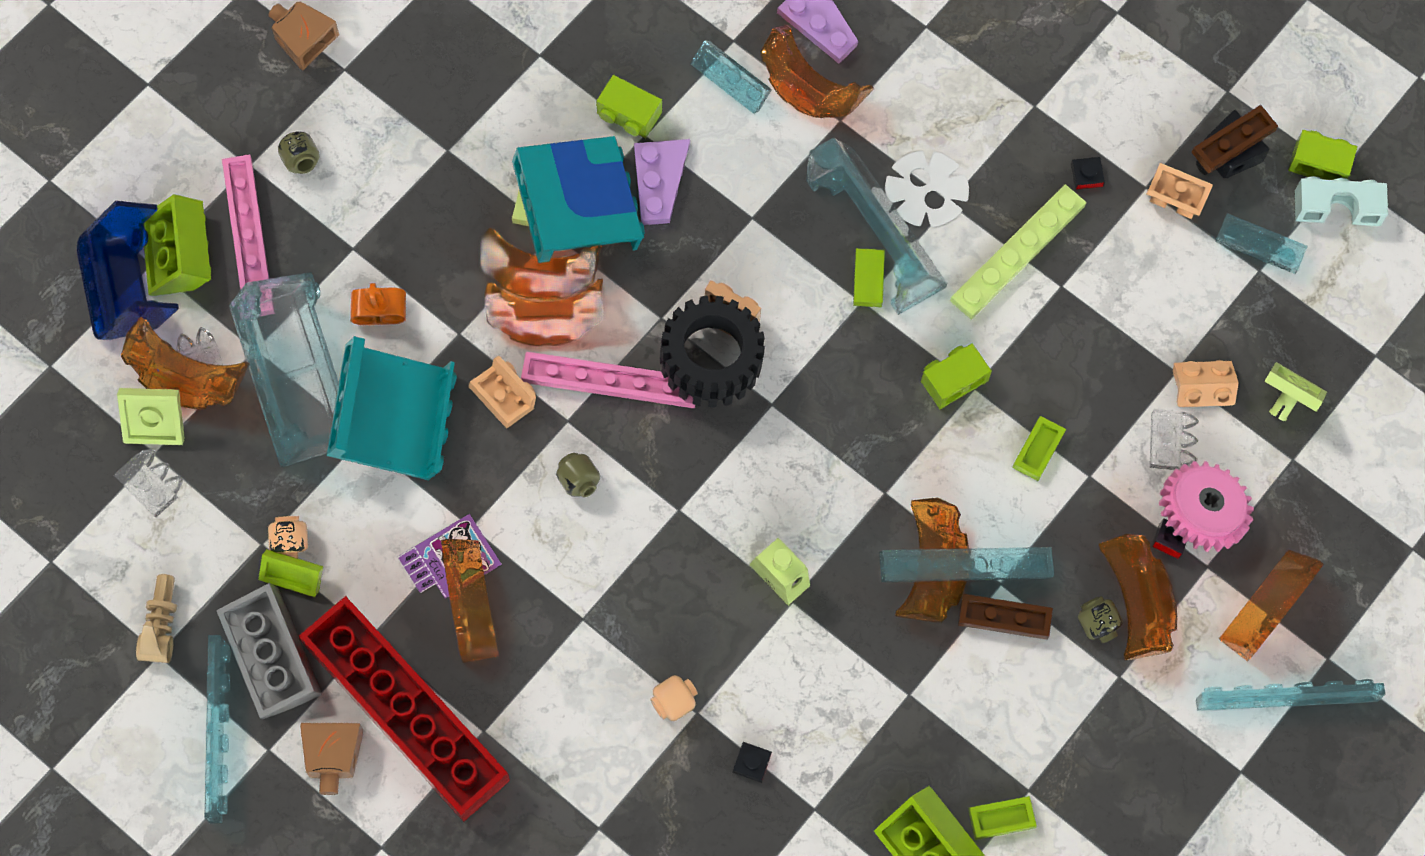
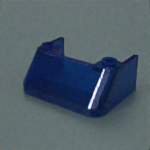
[77,200,179,340]

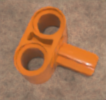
[350,283,406,325]

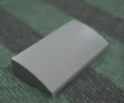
[216,583,322,719]

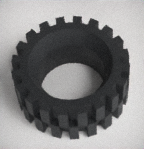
[660,296,765,407]

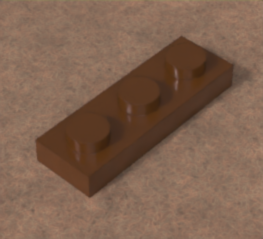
[1191,105,1278,174]
[958,594,1053,640]

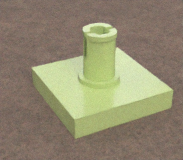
[1265,362,1327,421]
[117,388,185,445]

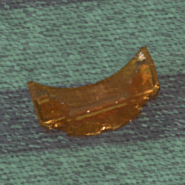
[760,25,874,118]
[480,228,602,301]
[484,279,604,347]
[121,317,250,409]
[895,497,969,622]
[1099,534,1177,661]
[441,539,499,663]
[1219,550,1324,661]

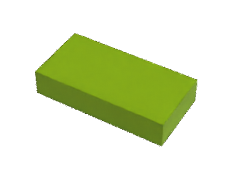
[853,248,885,307]
[1012,416,1066,481]
[258,549,323,597]
[968,796,1037,840]

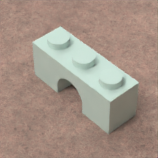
[1295,176,1388,226]

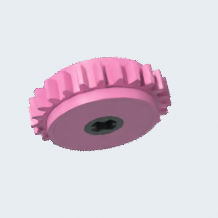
[1159,461,1254,552]

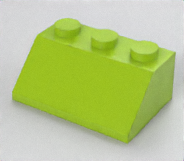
[141,194,211,296]
[874,786,985,856]

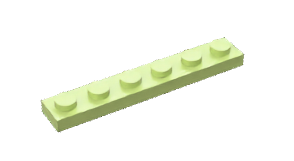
[950,184,1086,320]

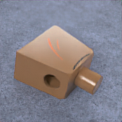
[269,1,339,70]
[300,723,363,795]

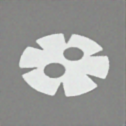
[885,151,969,227]

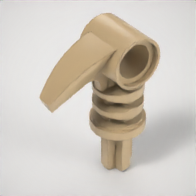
[136,574,177,663]

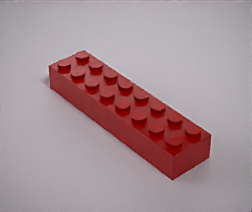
[299,596,510,822]

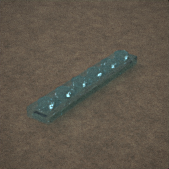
[879,547,1054,582]
[204,635,231,824]
[1196,679,1386,711]

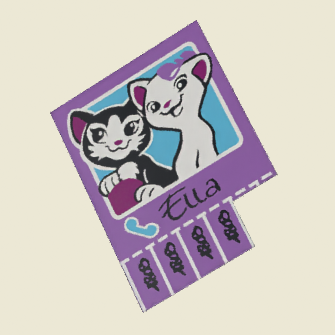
[398,514,502,598]

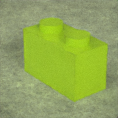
[596,75,662,139]
[1288,130,1358,180]
[921,343,992,409]

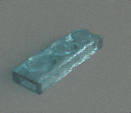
[690,40,772,114]
[1215,213,1308,274]

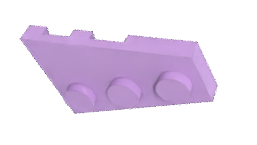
[777,0,858,64]
[634,139,690,225]

